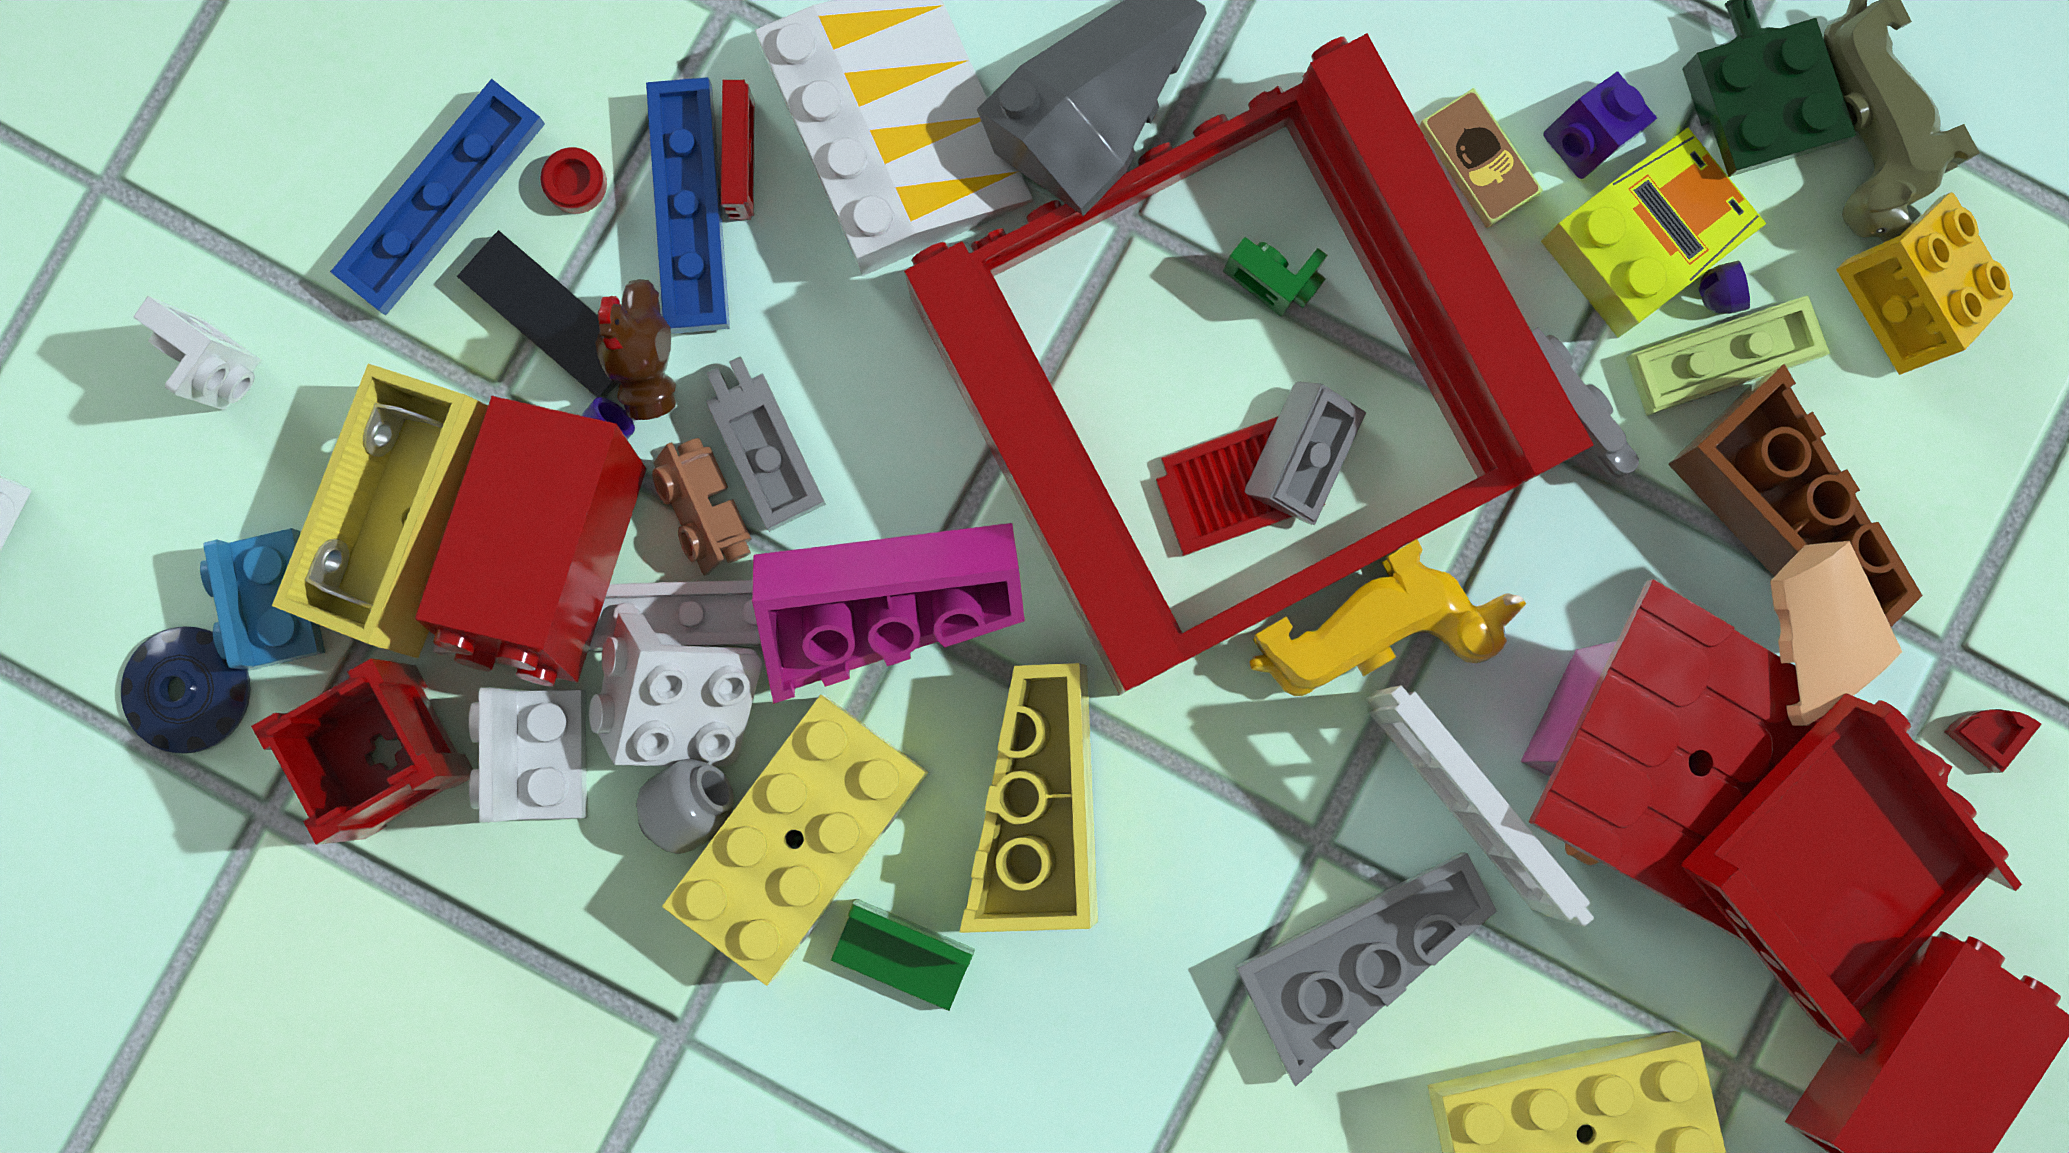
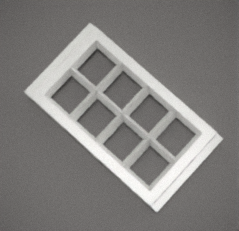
[1365,685,1594,927]

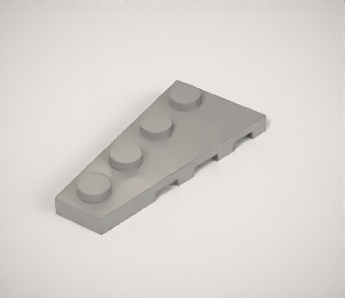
[1235,852,1497,1087]

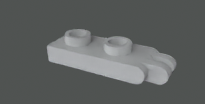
[1532,327,1639,478]
[705,356,826,532]

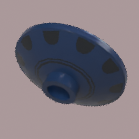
[121,626,251,754]

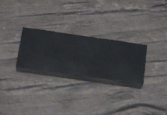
[456,230,619,398]

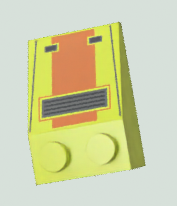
[1541,127,1766,338]

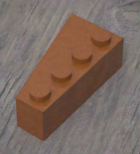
[1668,364,1923,627]

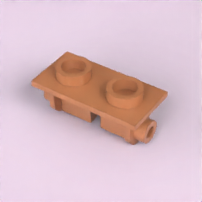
[652,438,752,576]

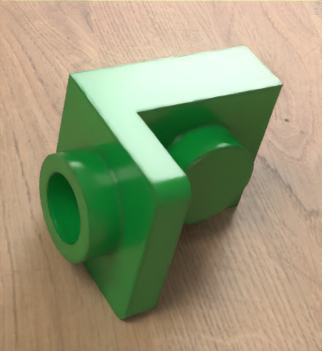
[1222,237,1328,317]

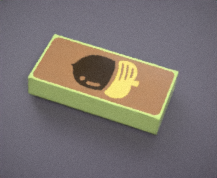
[1419,88,1543,228]

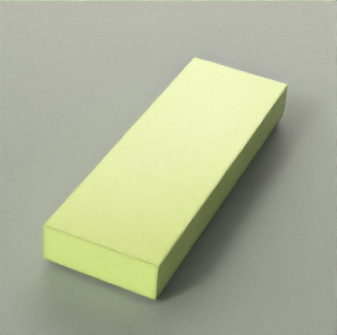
[1626,295,1830,416]

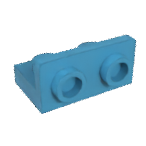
[200,528,325,670]

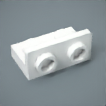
[133,296,262,410]

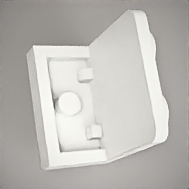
[589,613,762,766]

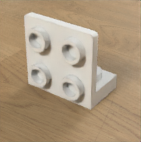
[469,688,587,823]

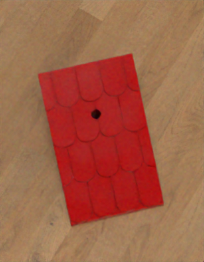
[1520,579,1952,945]

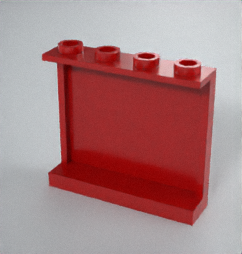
[1680,693,2022,1055]

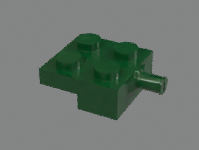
[1682,0,1856,177]

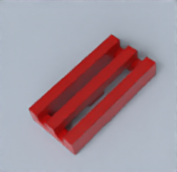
[721,79,755,220]

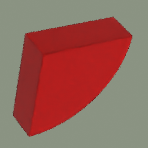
[1944,709,2042,773]

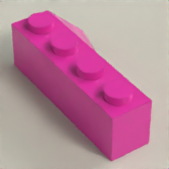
[752,523,1025,704]

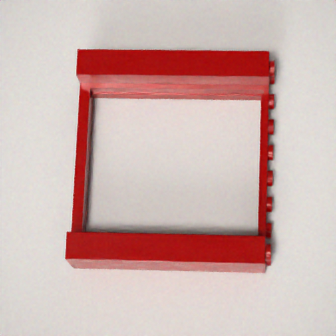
[904,33,1594,695]

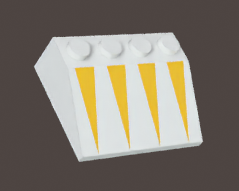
[755,0,1033,276]

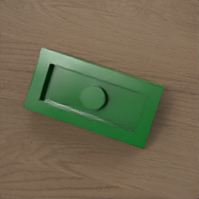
[831,899,975,1011]

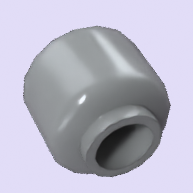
[636,758,734,854]

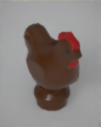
[595,279,676,420]

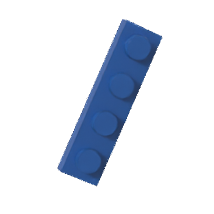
[646,77,730,334]
[330,78,545,316]

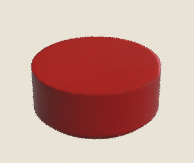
[540,147,607,214]

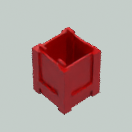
[251,658,473,845]

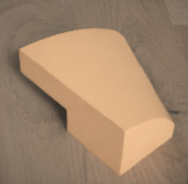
[1770,541,1902,725]

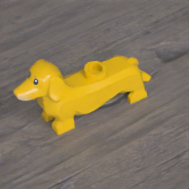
[1249,539,1526,696]

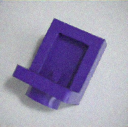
[1543,71,1657,179]

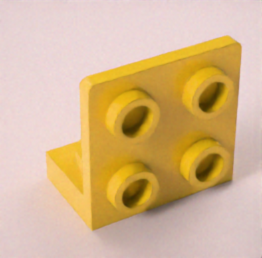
[1836,192,2013,375]

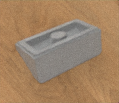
[1245,381,1366,525]

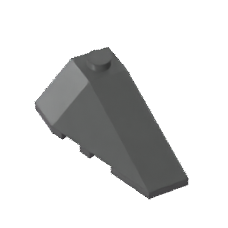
[977,0,1207,216]

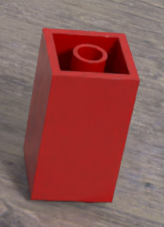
[415,396,647,687]
[1784,931,2069,1153]

